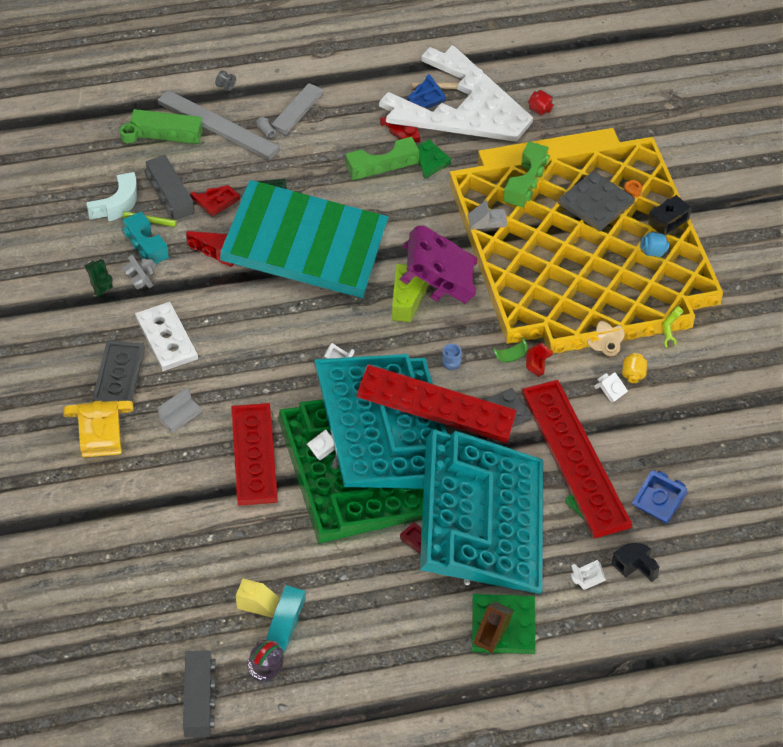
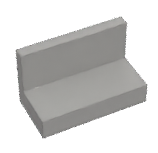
[157,387,202,433]

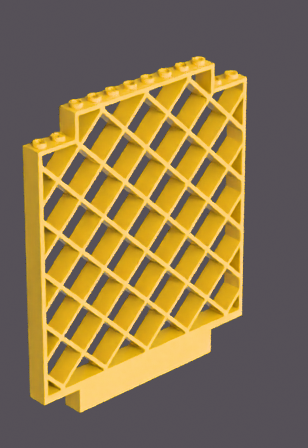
[449,128,723,354]

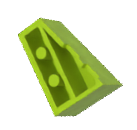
[392,264,430,322]

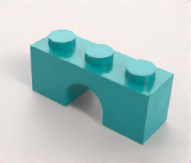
[122,211,169,264]

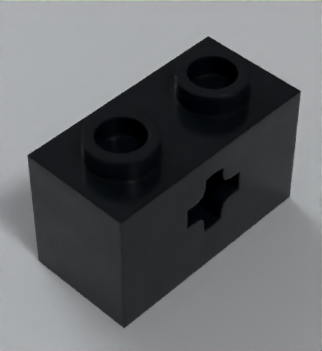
[648,195,692,235]

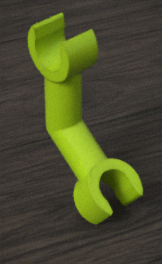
[663,306,683,348]

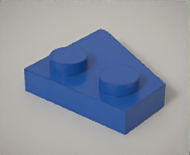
[408,74,446,109]

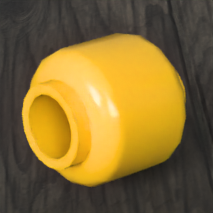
[622,353,648,383]

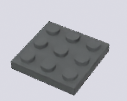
[558,171,635,232]

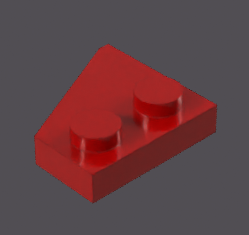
[380,117,420,142]
[190,185,240,217]

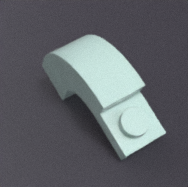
[86,172,138,221]

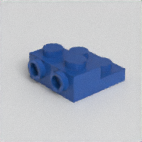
[632,470,688,524]

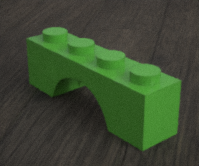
[345,137,419,180]
[504,141,550,208]

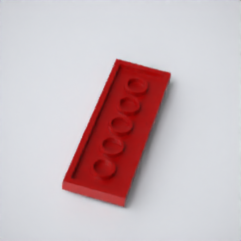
[231,403,278,506]

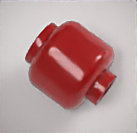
[528,90,554,116]

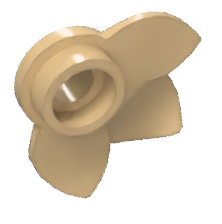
[587,321,624,357]

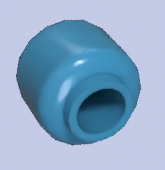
[640,232,669,257]

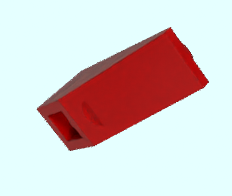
[186,231,234,267]

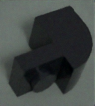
[611,543,660,582]

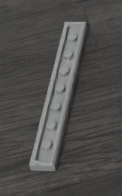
[158,90,279,160]

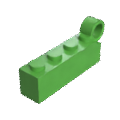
[120,109,203,144]

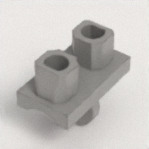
[123,255,156,290]

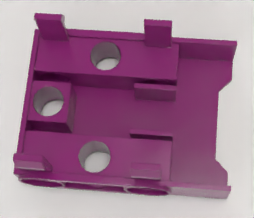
[399,225,477,304]

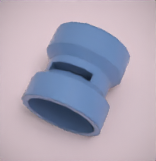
[442,344,462,370]

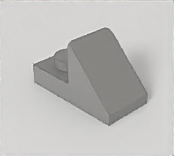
[468,201,507,230]

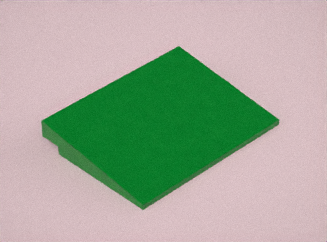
[278,399,424,544]

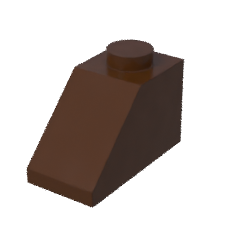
[473,602,514,653]

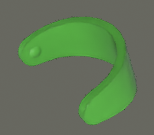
[493,337,527,362]

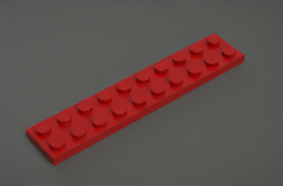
[522,380,632,539]

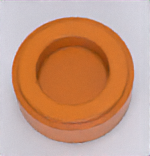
[624,180,642,198]

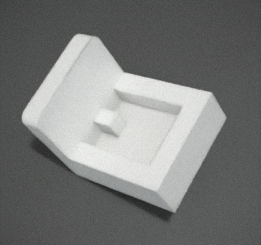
[322,343,355,359]
[594,372,628,403]
[307,430,335,461]
[571,560,606,590]

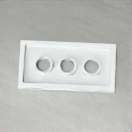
[135,302,198,371]

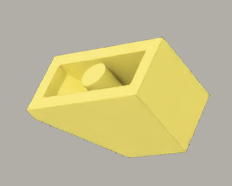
[236,578,280,618]

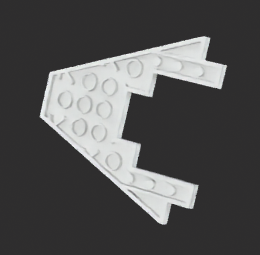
[379,45,533,142]

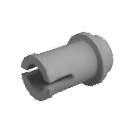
[256,117,276,138]

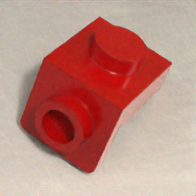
[526,343,553,377]

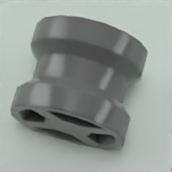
[215,70,236,91]

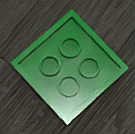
[472,594,536,654]

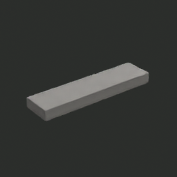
[271,83,323,135]

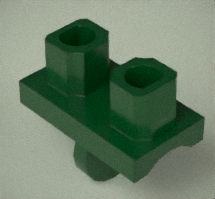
[85,259,113,297]

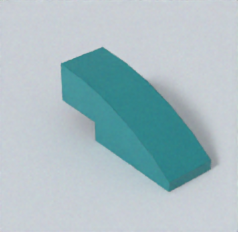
[264,585,306,655]

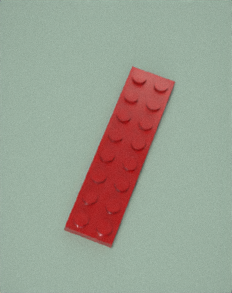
[357,364,517,443]

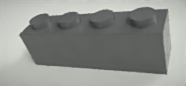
[144,155,194,220]
[183,651,216,737]

